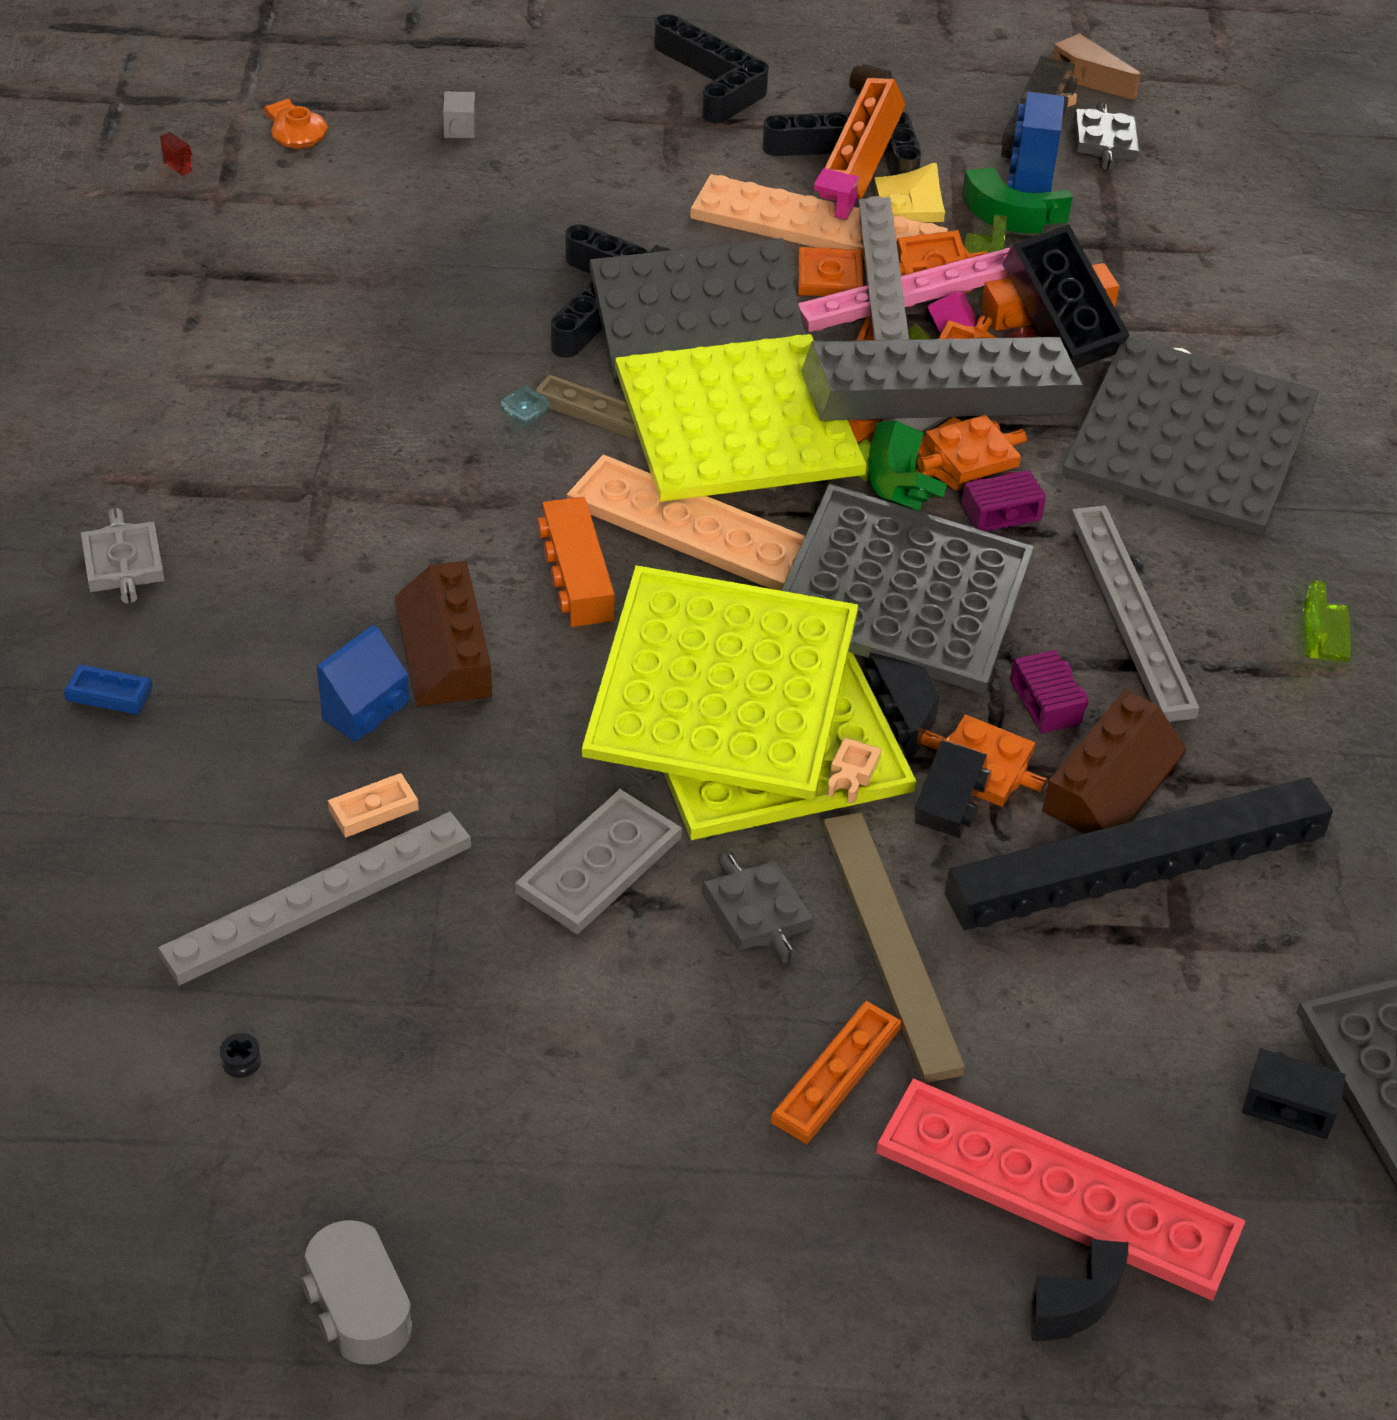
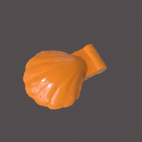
[264,98,328,150]

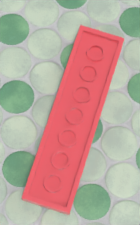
[876,1078,1245,1301]

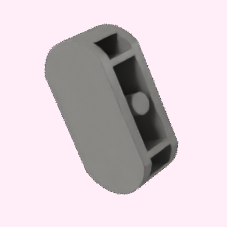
[301,1220,413,1364]

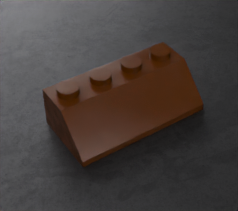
[395,561,492,707]
[1042,689,1186,834]

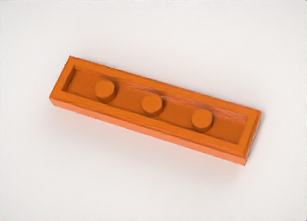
[771,1001,902,1145]

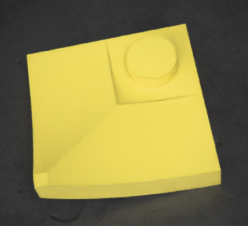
[873,163,945,223]

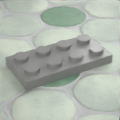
[515,789,682,935]

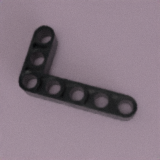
[654,14,769,123]
[762,111,921,176]
[551,224,649,358]

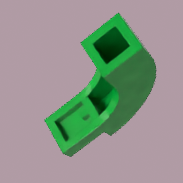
[962,167,1073,234]
[869,421,947,511]

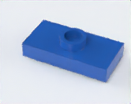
[64,664,153,715]

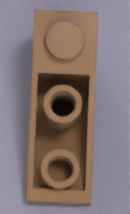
[1051,33,1141,100]

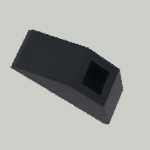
[863,652,940,758]

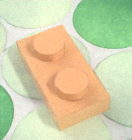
[328,773,419,838]

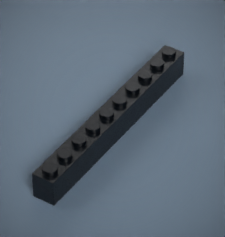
[945,777,1333,931]

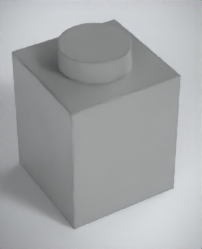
[443,91,476,138]

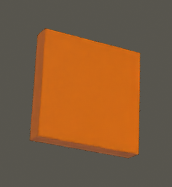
[798,247,863,296]

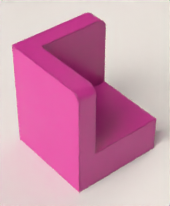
[814,168,859,220]
[927,291,978,335]

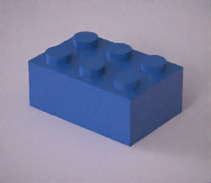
[1008,92,1064,193]

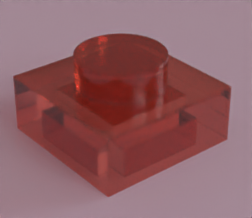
[160,132,192,176]

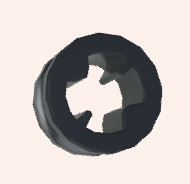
[220,1033,261,1078]

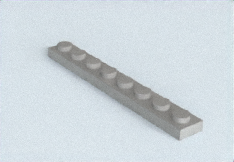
[859,196,909,340]
[1070,505,1199,722]
[158,811,471,986]

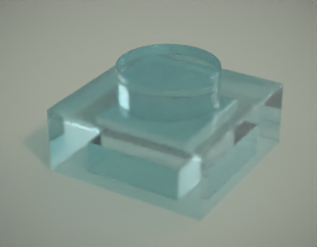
[501,385,550,426]

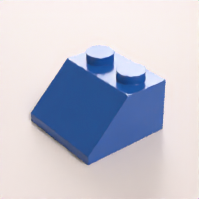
[317,625,410,742]

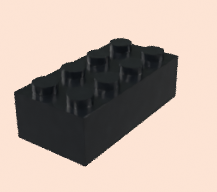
[1002,224,1130,369]

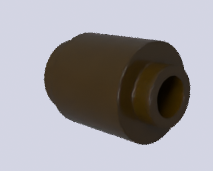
[849,64,895,94]

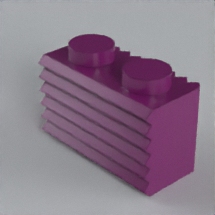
[961,470,1046,532]
[1010,650,1088,734]

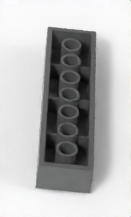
[801,337,1083,421]

